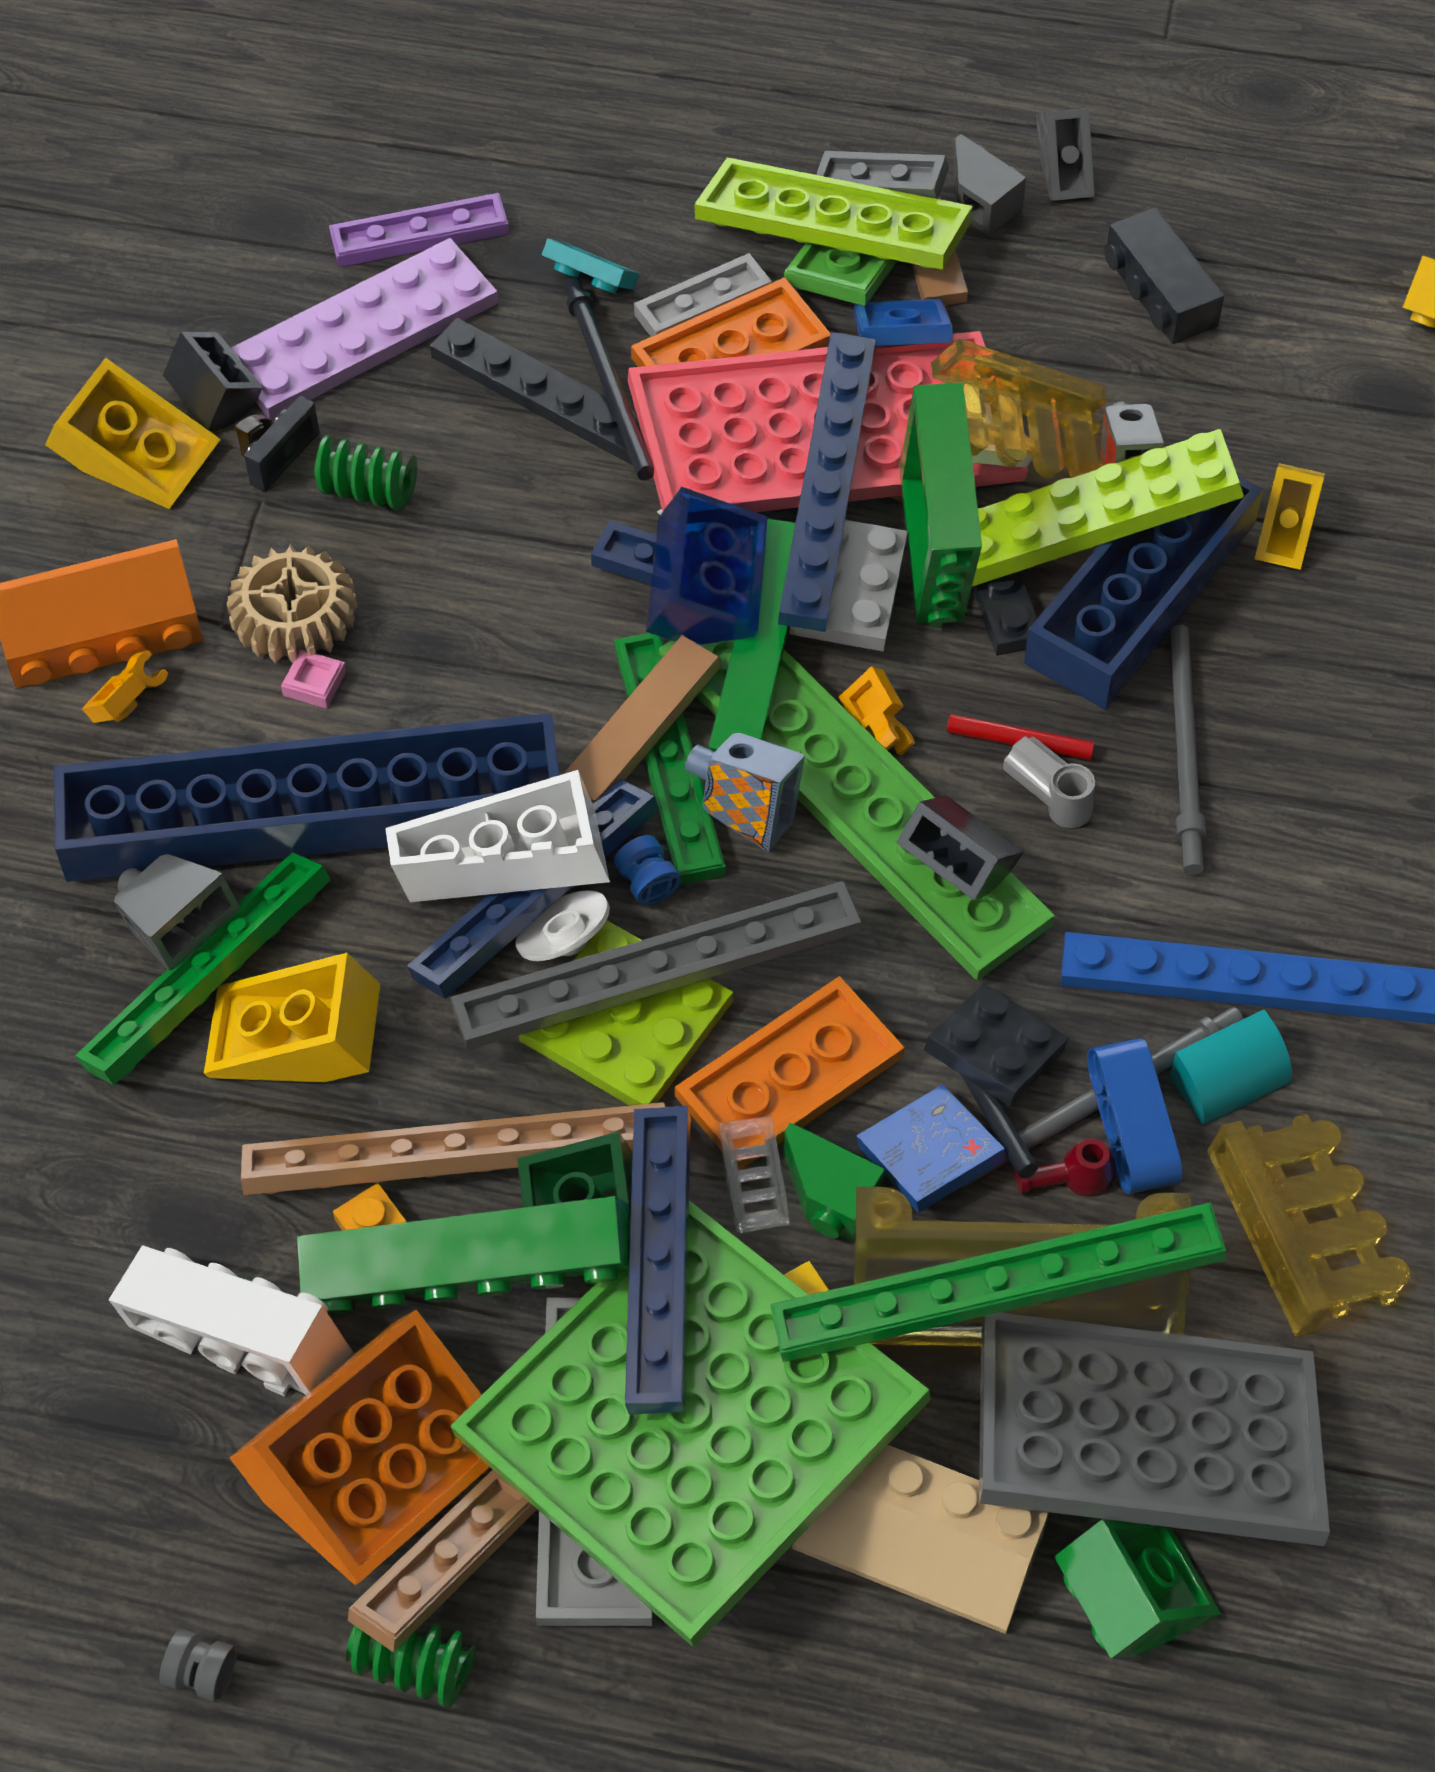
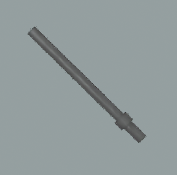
[1170,625,1207,875]

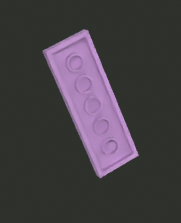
[231,238,498,420]

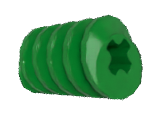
[314,435,418,510]
[345,1622,477,1709]

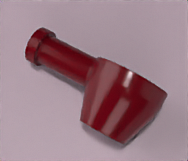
[1014,1138,1115,1197]

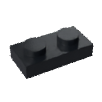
[244,396,320,492]
[972,571,1037,656]

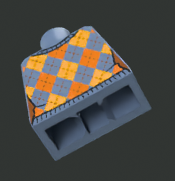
[685,733,805,852]

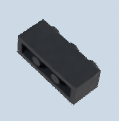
[1104,207,1224,344]

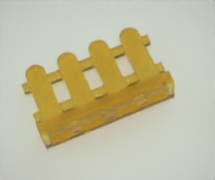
[931,339,1108,478]
[1207,1114,1410,1336]

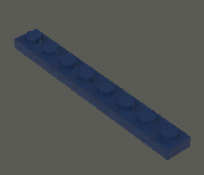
[778,332,876,632]

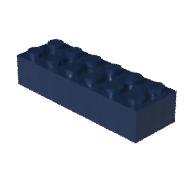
[1024,475,1263,709]

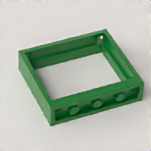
[899,382,982,628]

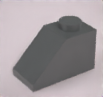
[1036,108,1095,201]

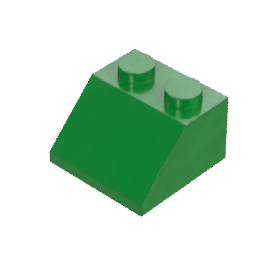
[1054,1519,1221,1659]

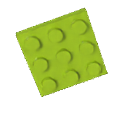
[518,920,733,1106]

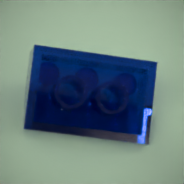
[646,487,768,645]

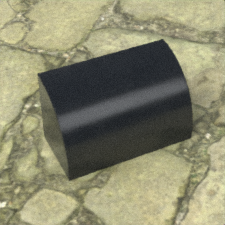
[163,332,263,432]
[896,795,1024,900]

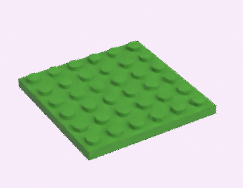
[450,1201,931,1648]

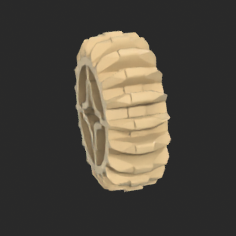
[227,544,357,664]

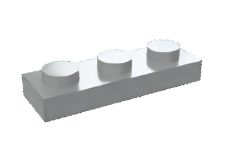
[634,253,772,337]

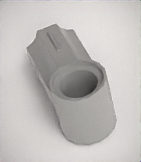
[1003,736,1095,828]

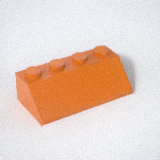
[0,539,203,689]

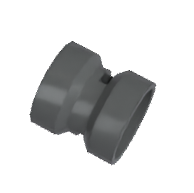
[159,1628,238,1703]

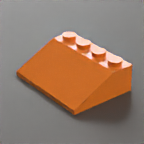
[230,1309,489,1585]

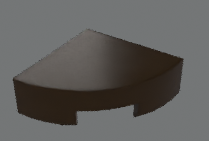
[235,414,274,457]

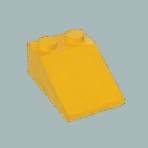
[45,358,220,509]
[204,953,380,1082]

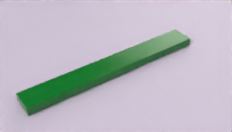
[770,1202,1226,1362]

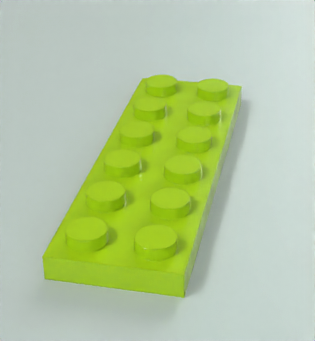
[694,157,972,270]
[972,429,1244,586]

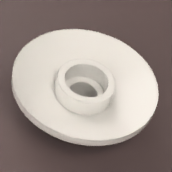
[516,891,610,961]

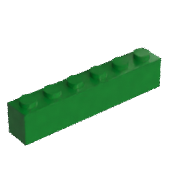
[297,1196,630,1315]

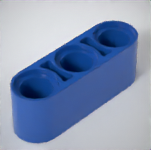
[1087,1038,1182,1195]

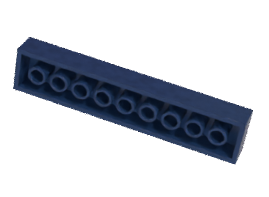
[54,713,559,882]

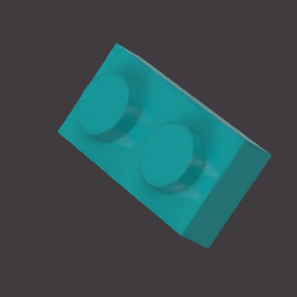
[542,238,640,294]

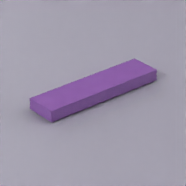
[329,193,509,267]

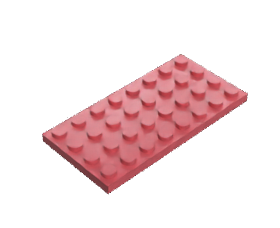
[628,331,1028,523]

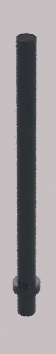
[565,278,654,481]

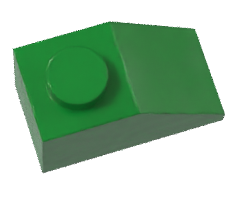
[784,1122,885,1243]

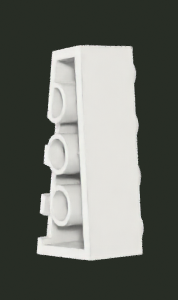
[385,770,610,902]
[109,1245,354,1397]

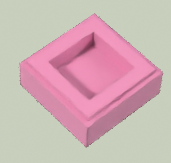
[281,649,346,709]

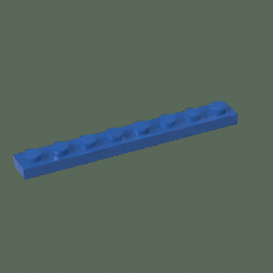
[1060,932,1435,1024]

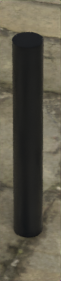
[960,1074,1038,1178]

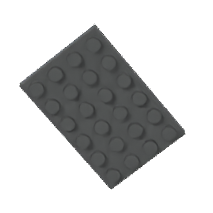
[979,1312,1330,1546]

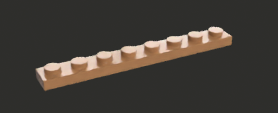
[241,1102,665,1195]

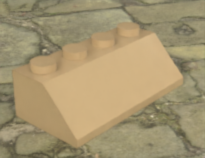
[792,1445,1049,1634]

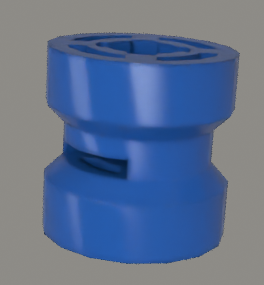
[614,835,681,906]

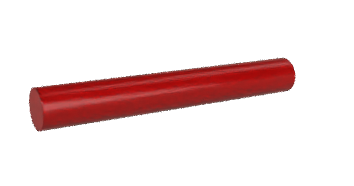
[947,714,1094,761]

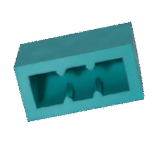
[1169,1009,1292,1126]

